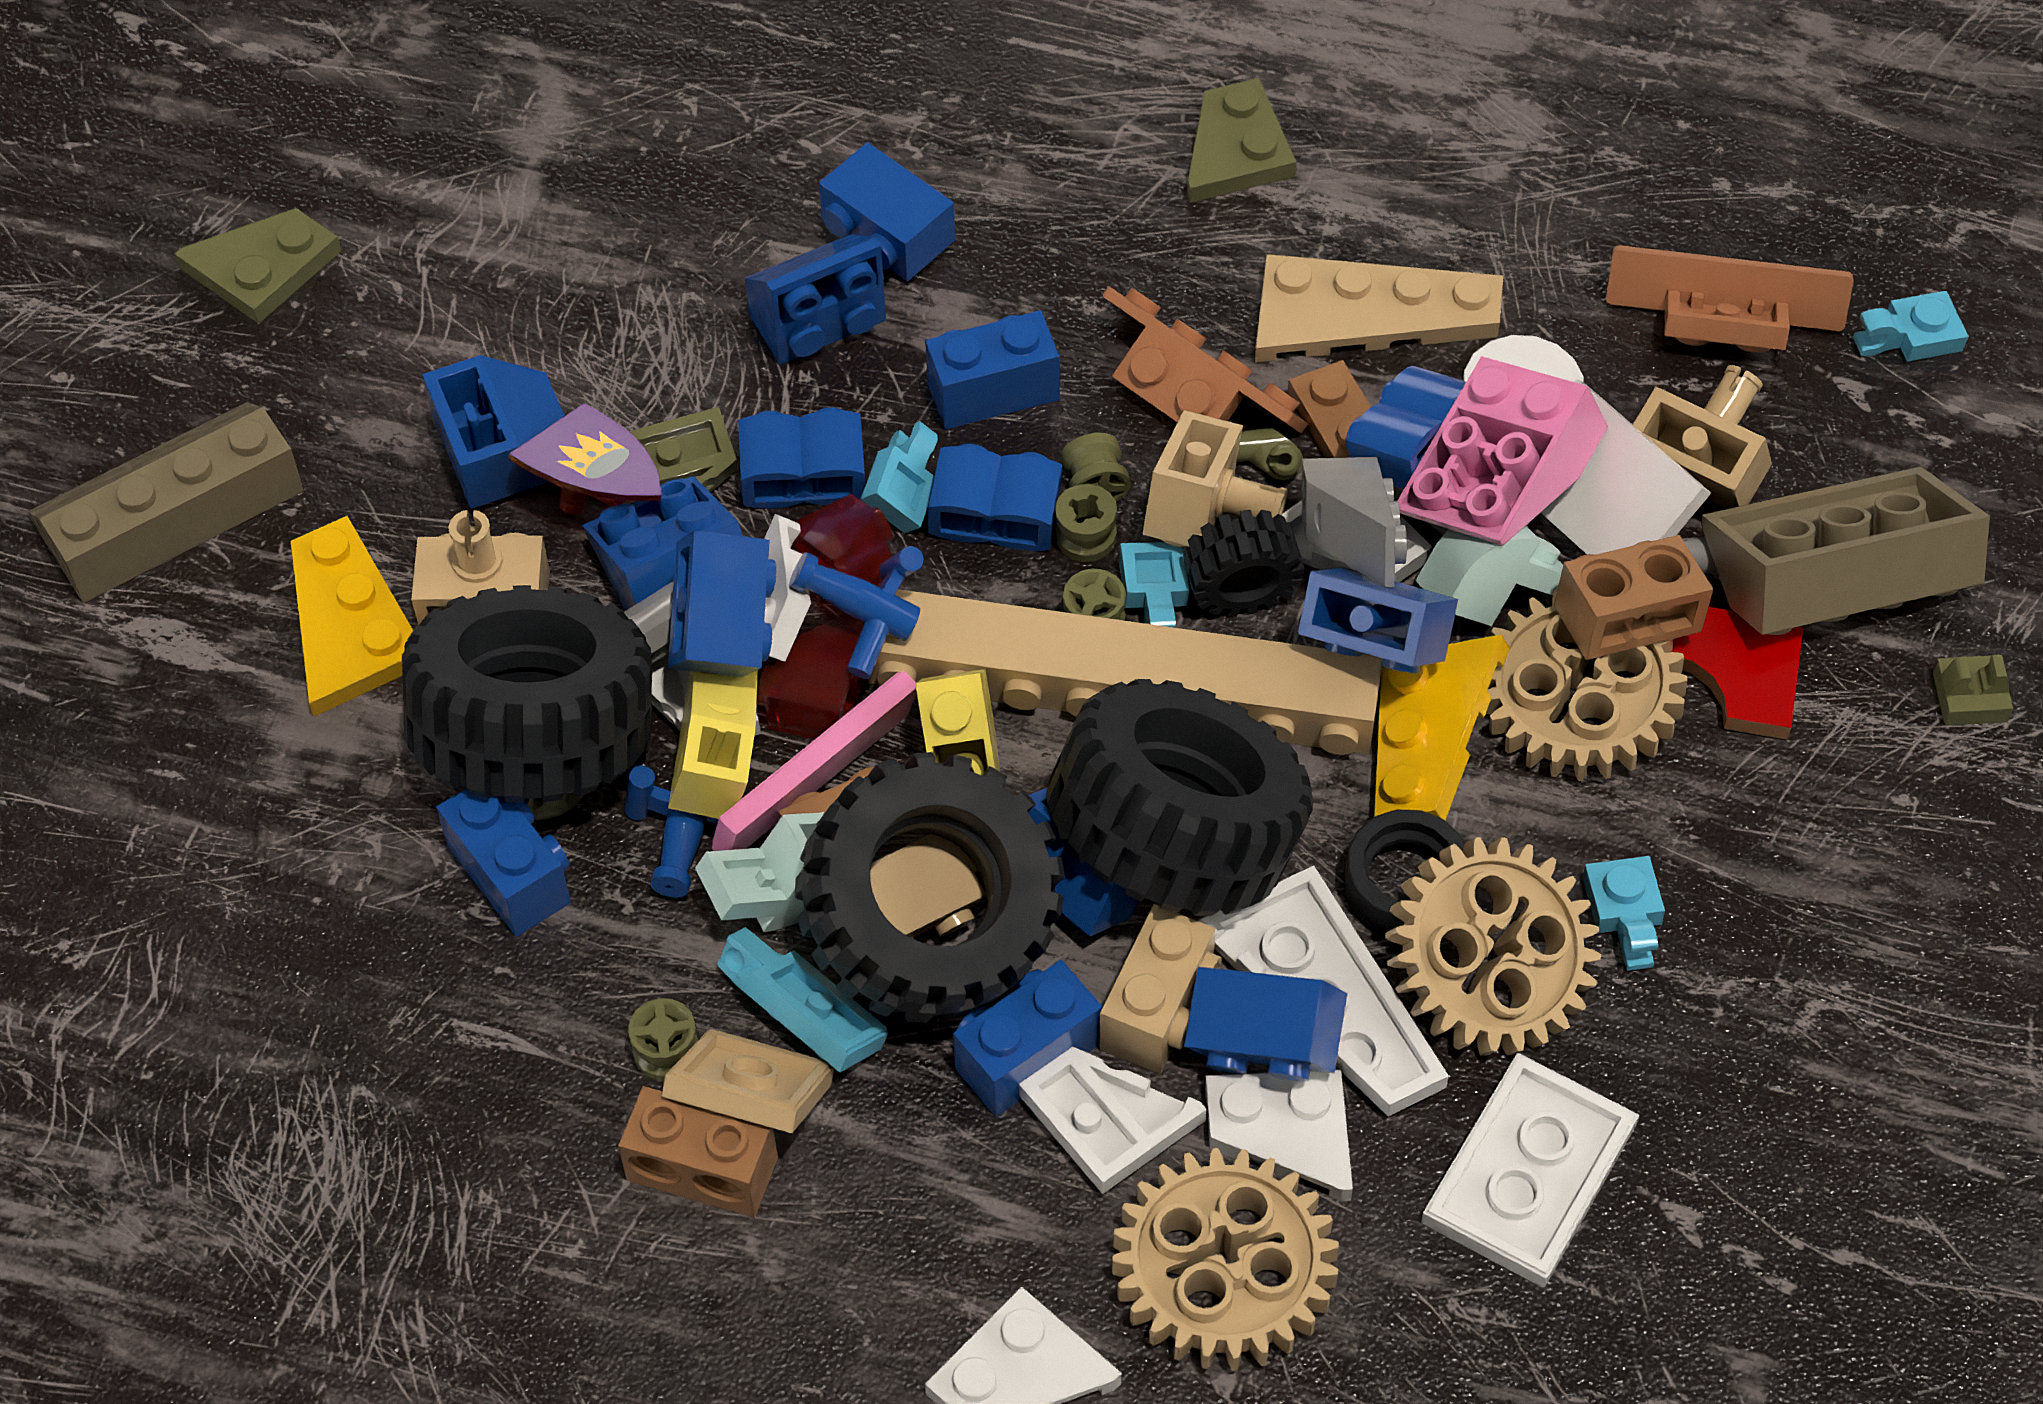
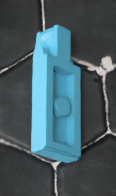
[717,927,889,1072]

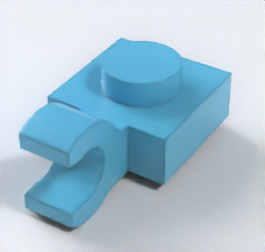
[1853,291,1969,362]
[861,421,938,533]
[1119,542,1189,628]
[1583,856,1665,971]

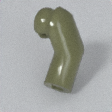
[1236,429,1303,480]

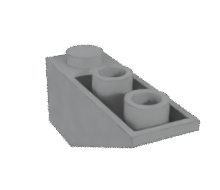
[1301,457,1407,587]

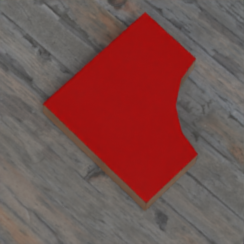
[1671,607,1804,740]

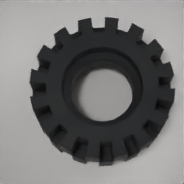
[1183,510,1305,617]

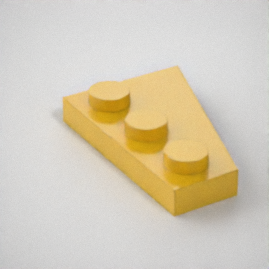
[291,516,413,717]
[1374,634,1510,821]

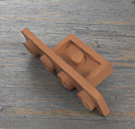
[1606,245,1854,353]
[1102,286,1308,433]

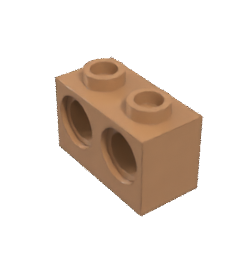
[1554,535,1713,660]
[618,1086,778,1218]

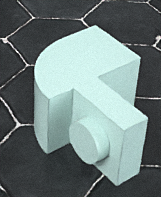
[1415,526,1563,626]
[695,812,825,932]

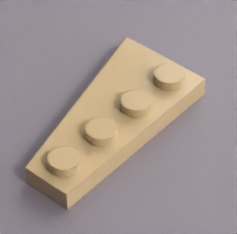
[1255,254,1503,363]

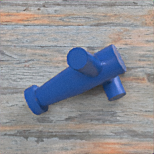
[789,546,924,679]
[624,766,719,898]

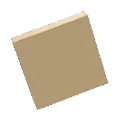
[662,1029,834,1133]

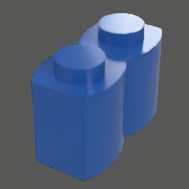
[1346,366,1466,489]
[738,407,865,509]
[928,444,1062,551]

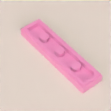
[711,670,917,851]

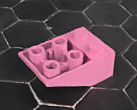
[1398,356,1608,546]

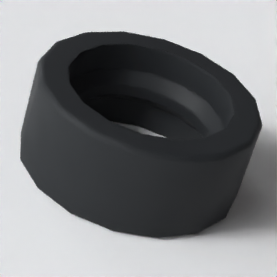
[1344,809,1465,936]

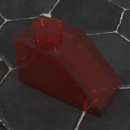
[793,494,893,587]
[758,614,865,740]

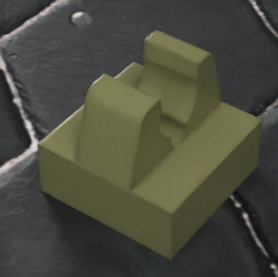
[1933,655,2013,726]

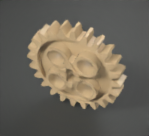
[1486,590,1687,781]
[1385,837,1601,1056]
[1112,1148,1339,1371]

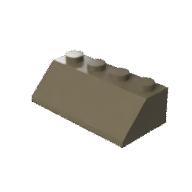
[27,402,304,603]
[1702,467,1990,635]

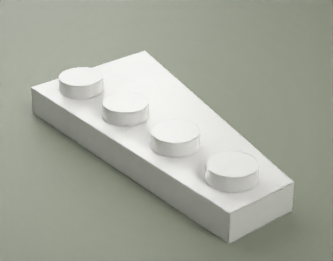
[1198,866,1449,1116]

